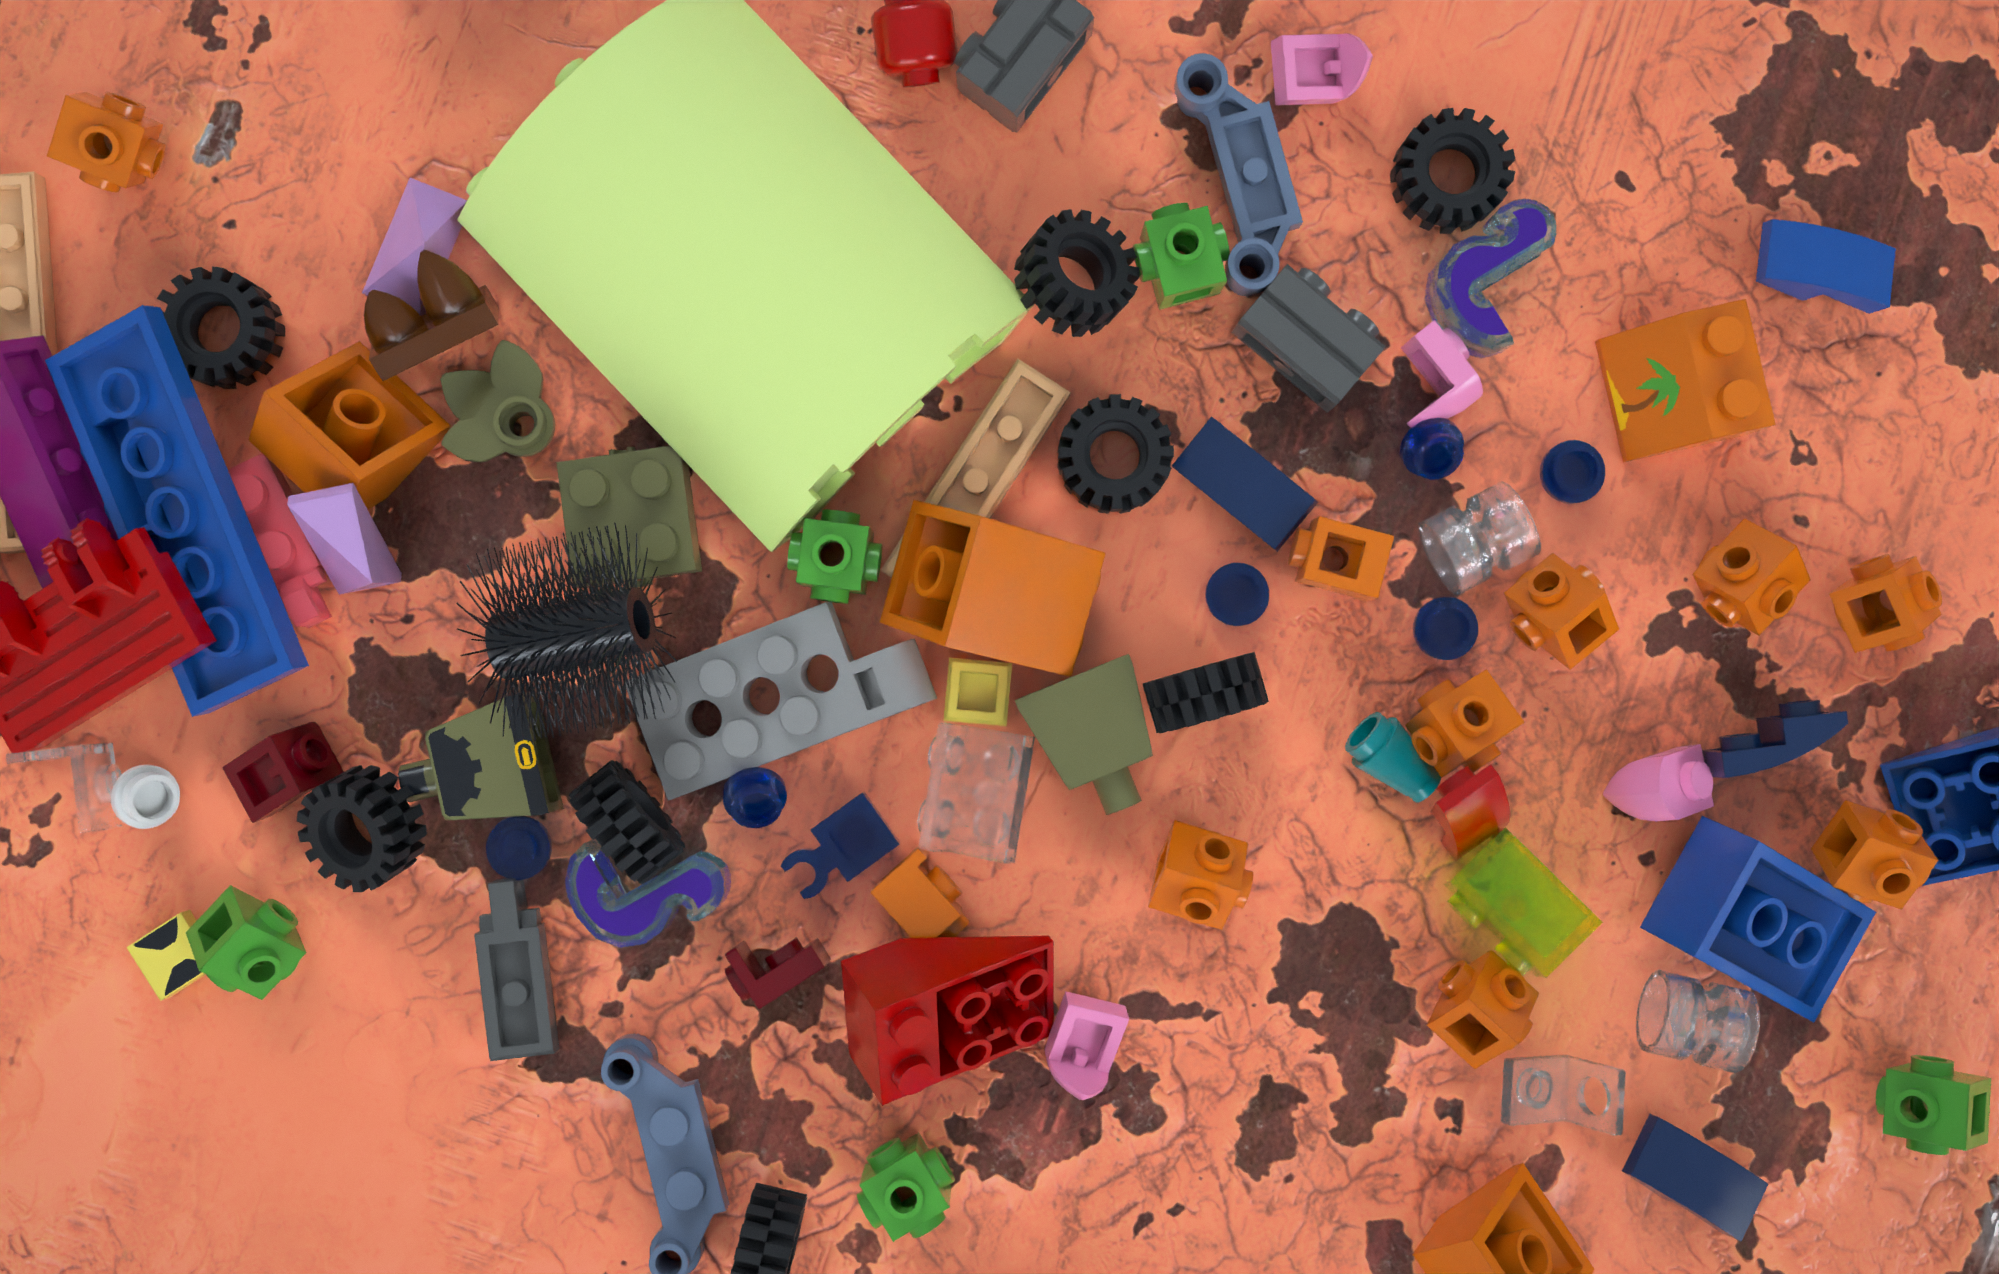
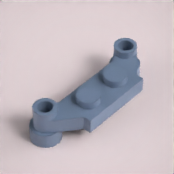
[1174,53,1303,296]
[601,1034,730,1274]

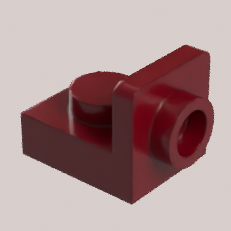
[222,722,344,823]
[725,937,831,1009]

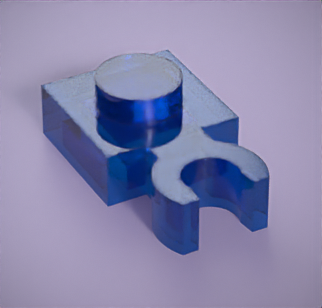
[781,791,901,899]

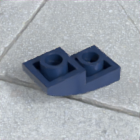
[1172,416,1318,552]
[1702,700,1848,778]
[1622,1114,1768,1242]

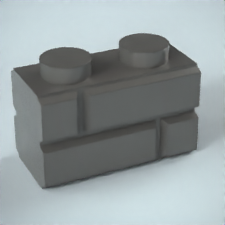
[954,0,1095,133]
[1231,264,1386,413]

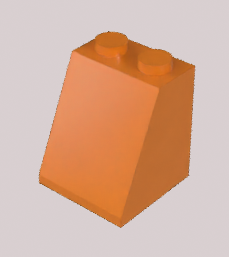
[879,499,1106,677]

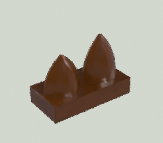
[364,250,499,381]

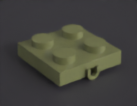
[556,446,702,589]

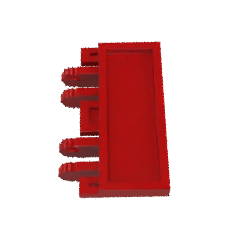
[0,518,217,759]

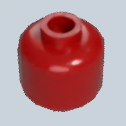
[871,0,958,88]

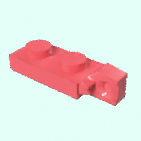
[228,453,332,628]

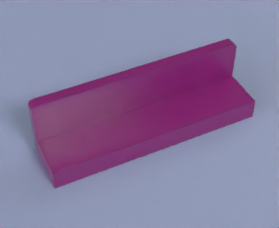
[0,335,118,589]

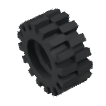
[1390,108,1515,234]
[1014,209,1140,337]
[157,266,285,389]
[1057,394,1174,514]
[1143,652,1269,733]
[569,760,685,884]
[297,765,427,892]
[730,1183,807,1274]

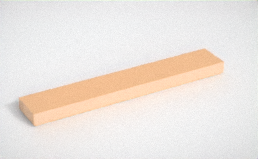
[0,171,58,554]

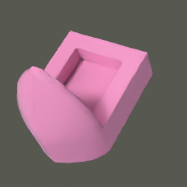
[1271,33,1373,105]
[1401,320,1483,428]
[1603,744,1714,822]
[1044,991,1129,1100]

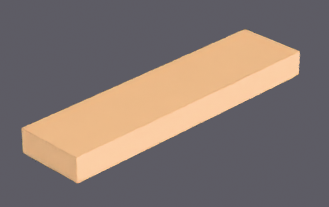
[881,359,1071,578]

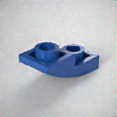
[1756,219,1896,314]

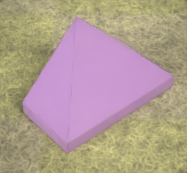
[362,178,467,316]
[287,483,402,595]

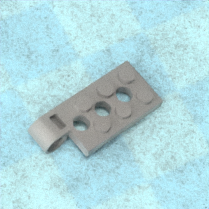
[626,602,937,801]

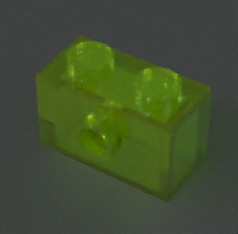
[1444,827,1603,978]

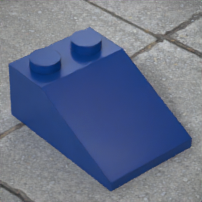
[1640,816,1876,1023]

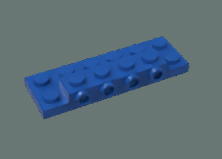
[45,305,309,717]

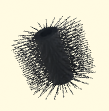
[456,522,677,743]

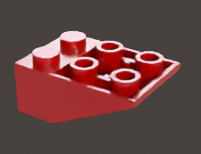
[841,935,1054,1106]

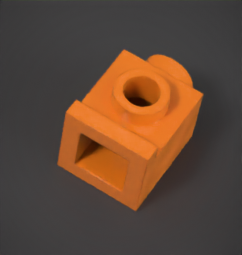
[1288,516,1394,602]
[870,844,970,938]

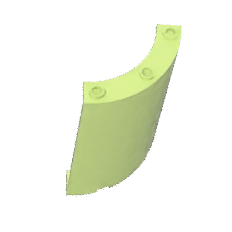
[457,0,1034,552]

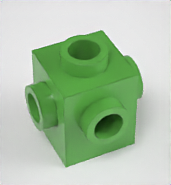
[1133,203,1230,310]
[787,509,883,604]
[186,885,307,1000]
[1876,1055,1991,1155]
[857,1132,955,1242]

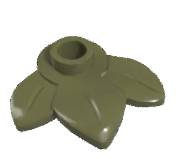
[440,340,555,462]

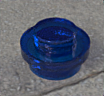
[1400,418,1464,480]
[1540,440,1605,504]
[1205,563,1269,626]
[1413,597,1478,660]
[722,767,787,828]
[486,816,552,880]

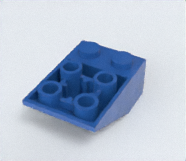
[1880,727,1999,886]

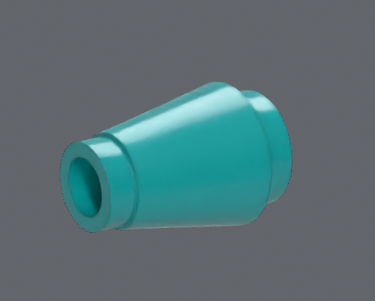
[1345,712,1441,803]

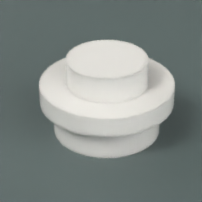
[111,764,180,829]

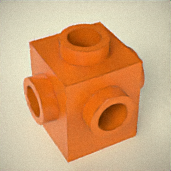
[47,92,166,193]
[1692,518,1811,636]
[1504,553,1620,670]
[1829,554,1942,653]
[1405,669,1525,778]
[1811,800,1939,910]
[1148,820,1254,930]
[1427,949,1539,1069]

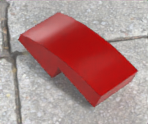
[1430,764,1510,861]

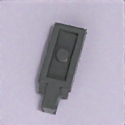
[474,876,560,1061]

